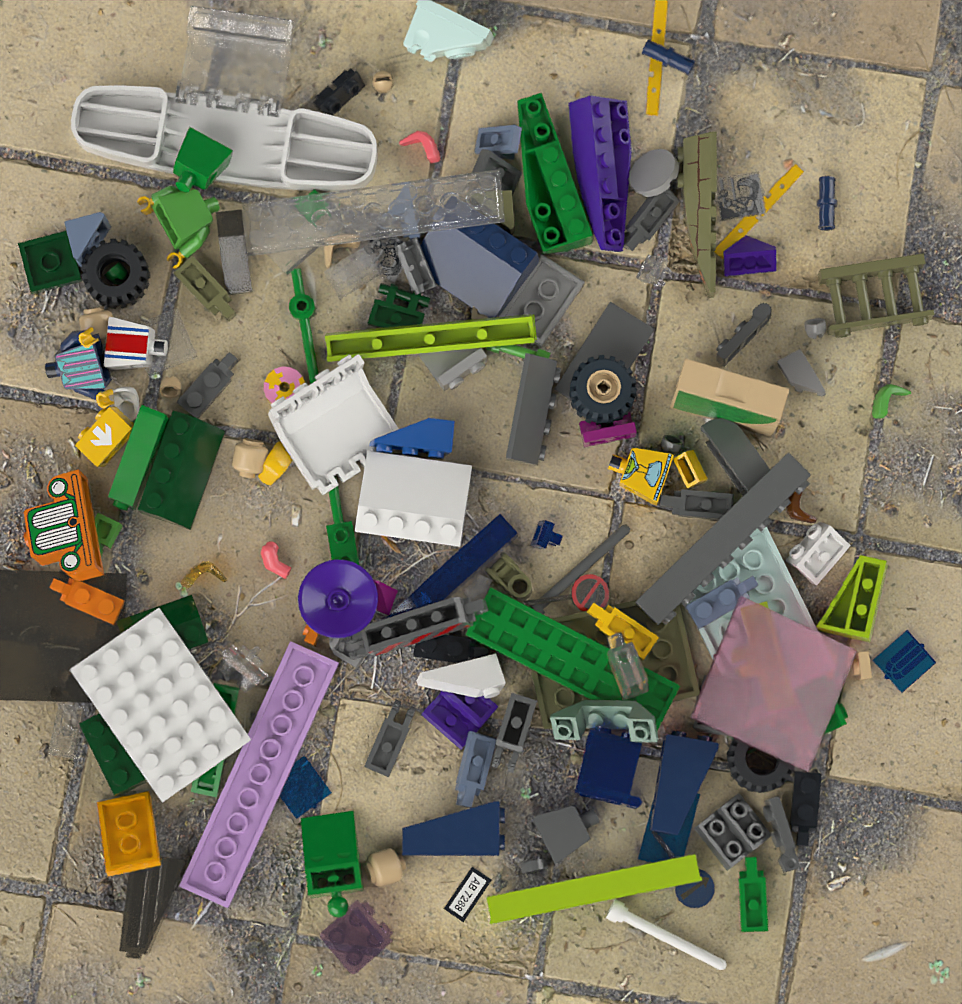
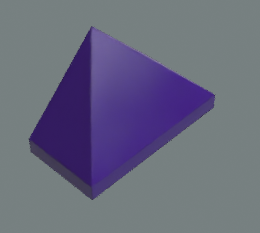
[723,235,777,276]

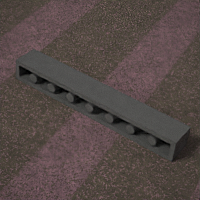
[635,452,811,626]

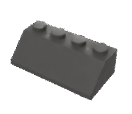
[506,353,561,466]

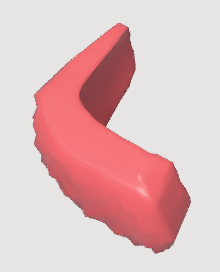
[399,131,441,163]

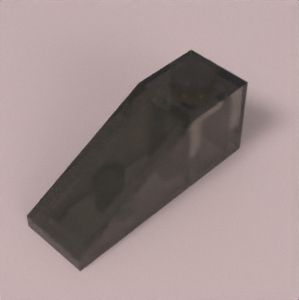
[216,209,253,295]

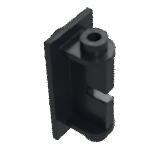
[312,68,366,116]

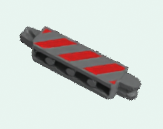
[345,596,488,660]

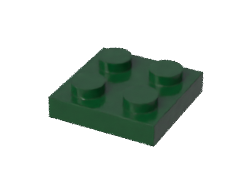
[18,231,82,295]

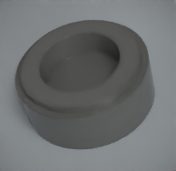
[520,858,548,875]

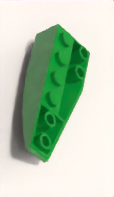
[517,92,593,253]

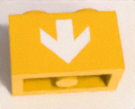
[75,407,134,467]

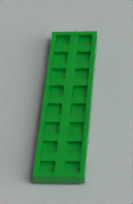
[466,587,680,731]

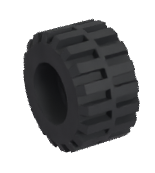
[81,238,150,309]
[726,724,796,793]

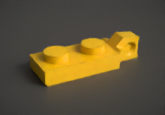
[587,602,659,660]

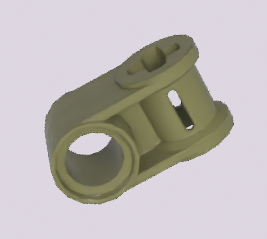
[484,552,532,601]

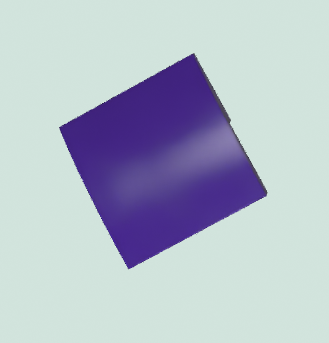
[421,691,498,750]

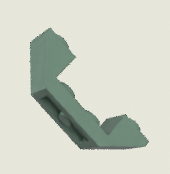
[550,700,658,742]

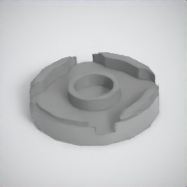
[629,149,679,197]

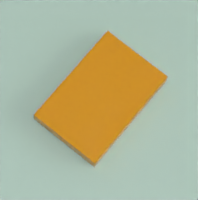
[97,791,161,876]

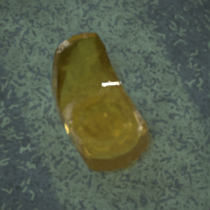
[181,561,227,589]

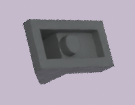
[472,149,522,196]

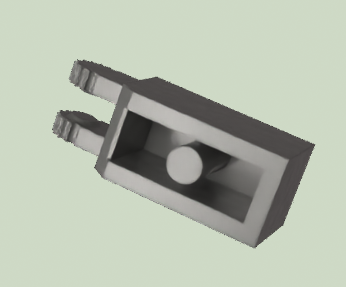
[491,693,537,773]

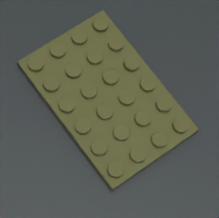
[530,600,700,730]

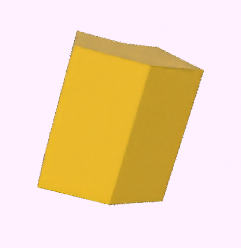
[673,450,708,488]

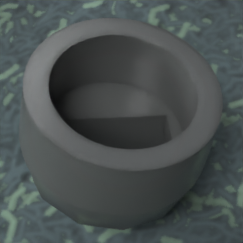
[661,435,683,456]

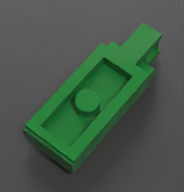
[738,857,768,932]

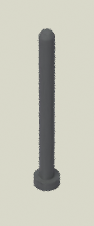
[528,524,631,615]

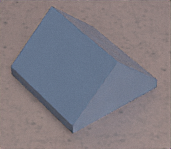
[64,212,112,268]

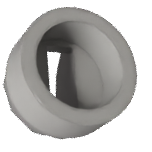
[804,318,826,339]

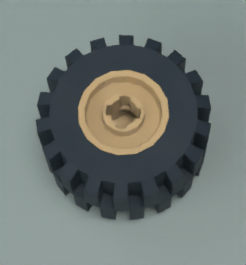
[569,355,637,426]

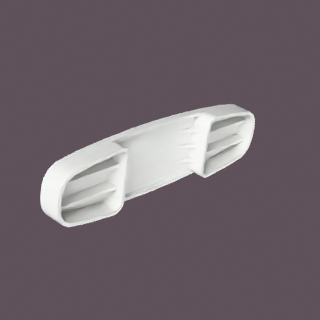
[71,85,378,192]

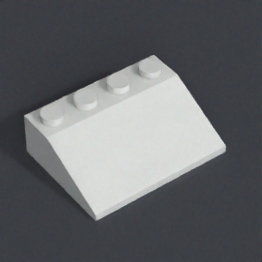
[355,450,472,547]

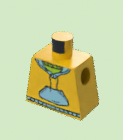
[608,448,674,506]

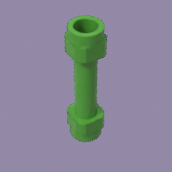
[486,345,551,359]

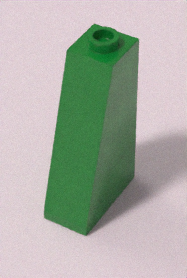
[108,405,169,511]

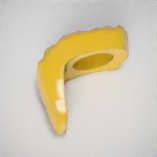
[258,441,293,485]

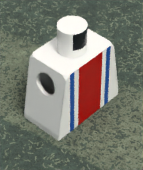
[104,317,168,370]

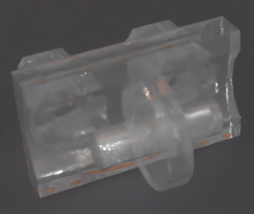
[217,645,269,693]

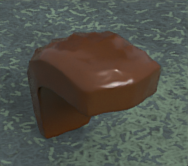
[786,491,817,523]

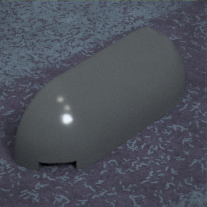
[701,419,770,496]

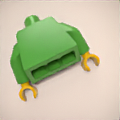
[137,185,220,269]

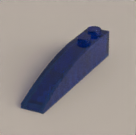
[385,514,518,619]

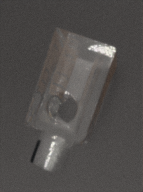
[607,633,648,701]

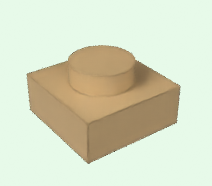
[852,651,872,681]

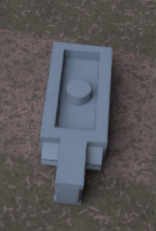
[685,576,758,630]
[455,731,496,808]

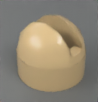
[372,71,393,93]
[160,376,181,398]

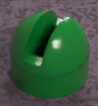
[104,262,128,285]

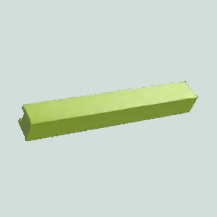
[325,314,537,362]
[486,854,702,924]

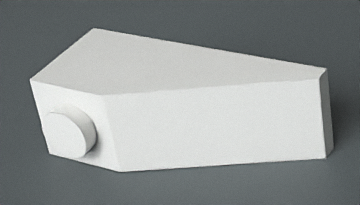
[416,654,506,698]

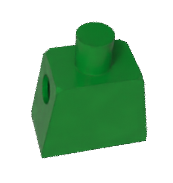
[173,127,233,193]

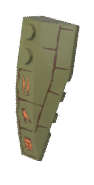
[677,132,717,297]

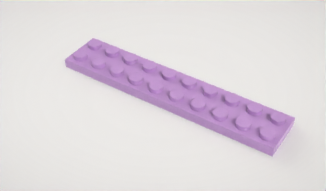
[179,641,339,908]

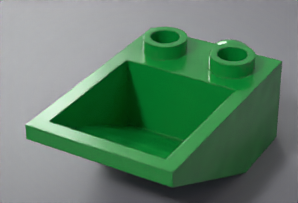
[301,811,364,918]

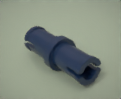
[642,39,695,76]
[816,176,837,231]

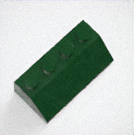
[138,410,225,530]

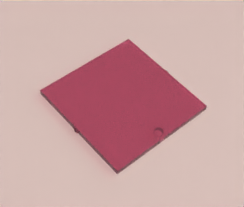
[690,596,857,772]

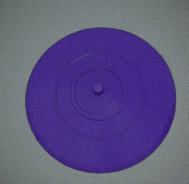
[298,560,378,638]

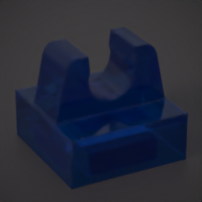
[530,520,563,549]

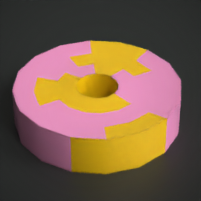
[264,367,305,404]

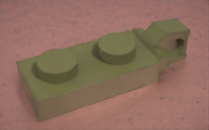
[174,255,237,322]

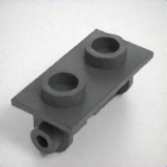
[394,237,437,294]

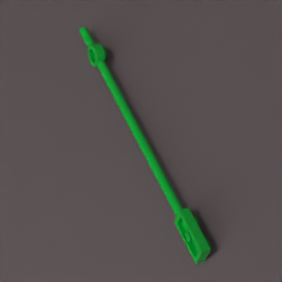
[289,268,360,565]

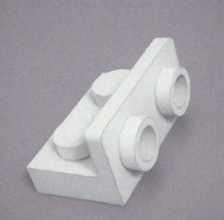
[786,521,851,586]

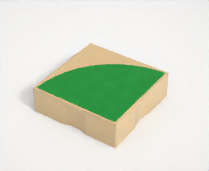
[670,358,790,437]

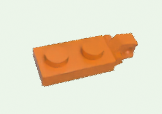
[49,578,125,625]

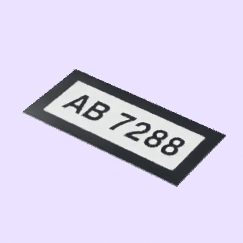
[444,867,492,922]

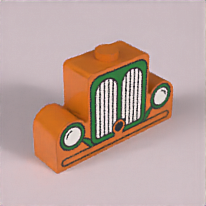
[24,469,104,581]

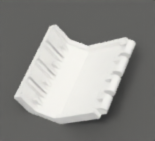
[268,354,399,495]

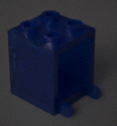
[574,726,642,809]

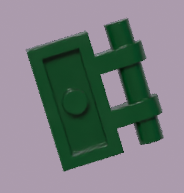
[367,283,431,328]

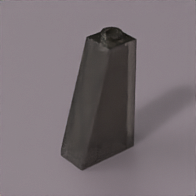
[119,857,187,959]

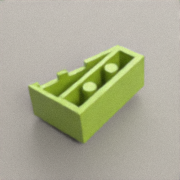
[816,555,888,643]

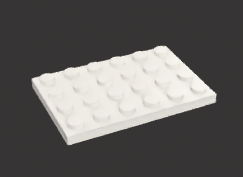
[70,608,251,802]

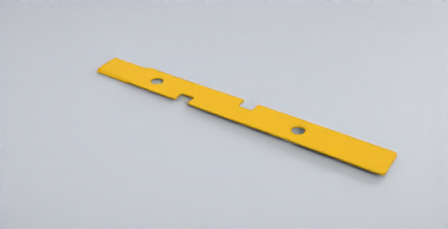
[646,0,668,116]
[714,164,804,259]

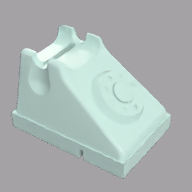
[403,0,494,62]

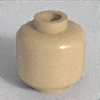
[79,306,113,344]
[232,438,269,478]
[364,848,406,887]

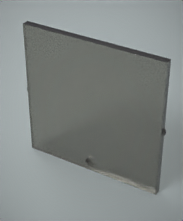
[0,570,128,703]

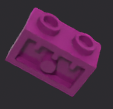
[579,412,637,448]

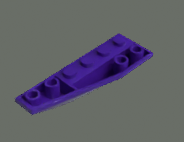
[568,95,632,252]

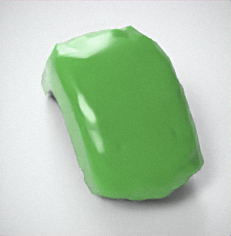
[872,384,911,419]

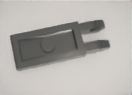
[716,302,772,366]
[364,699,417,778]

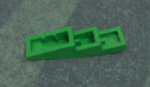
[191,683,240,797]

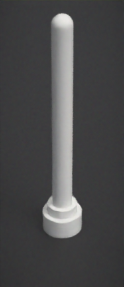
[606,899,727,970]

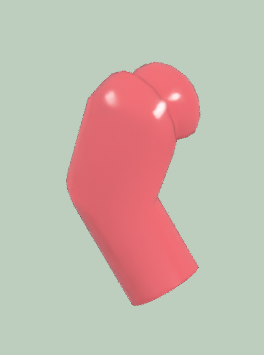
[261,541,292,579]

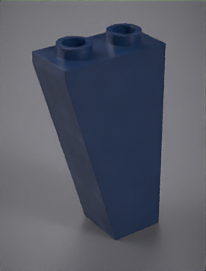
[649,731,719,835]
[402,801,505,856]

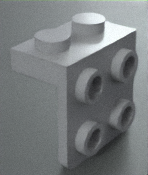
[418,348,487,391]

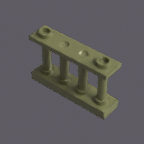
[818,253,935,338]

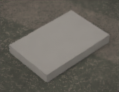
[499,254,585,347]

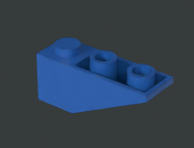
[369,418,455,459]

